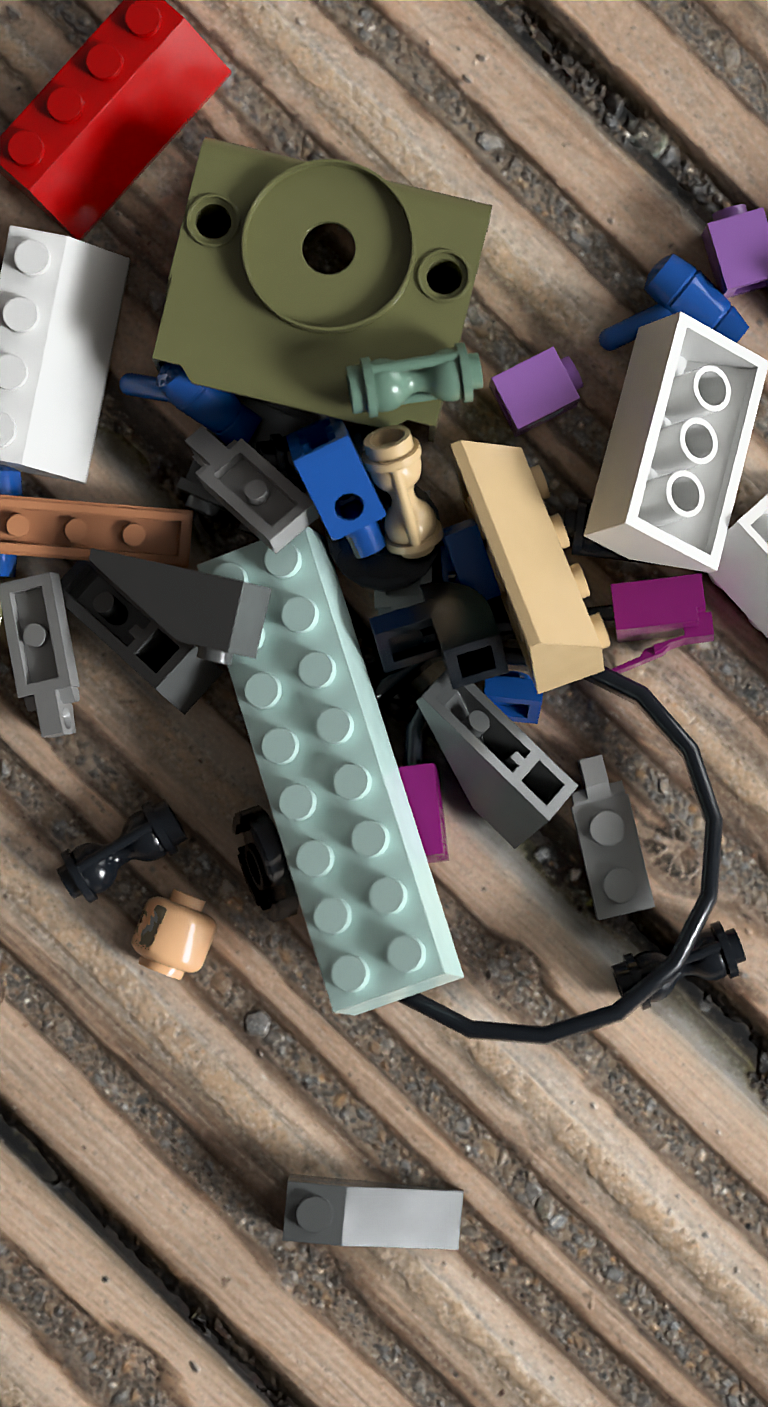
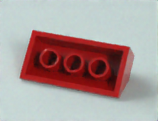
[0,0,232,241]

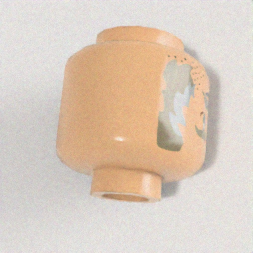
[131,889,217,980]

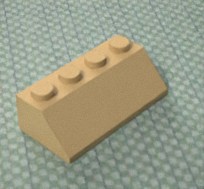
[450,440,610,694]

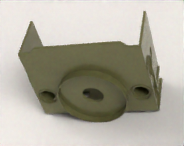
[152,137,493,442]

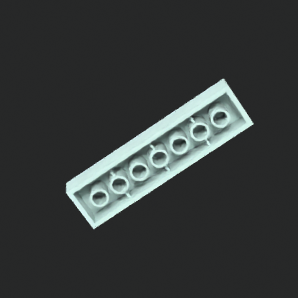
[197,527,464,1016]

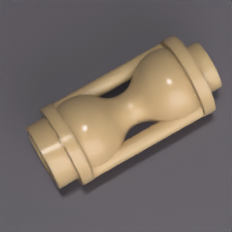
[361,425,444,559]

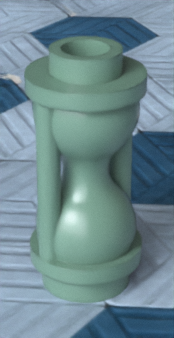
[346,342,483,418]

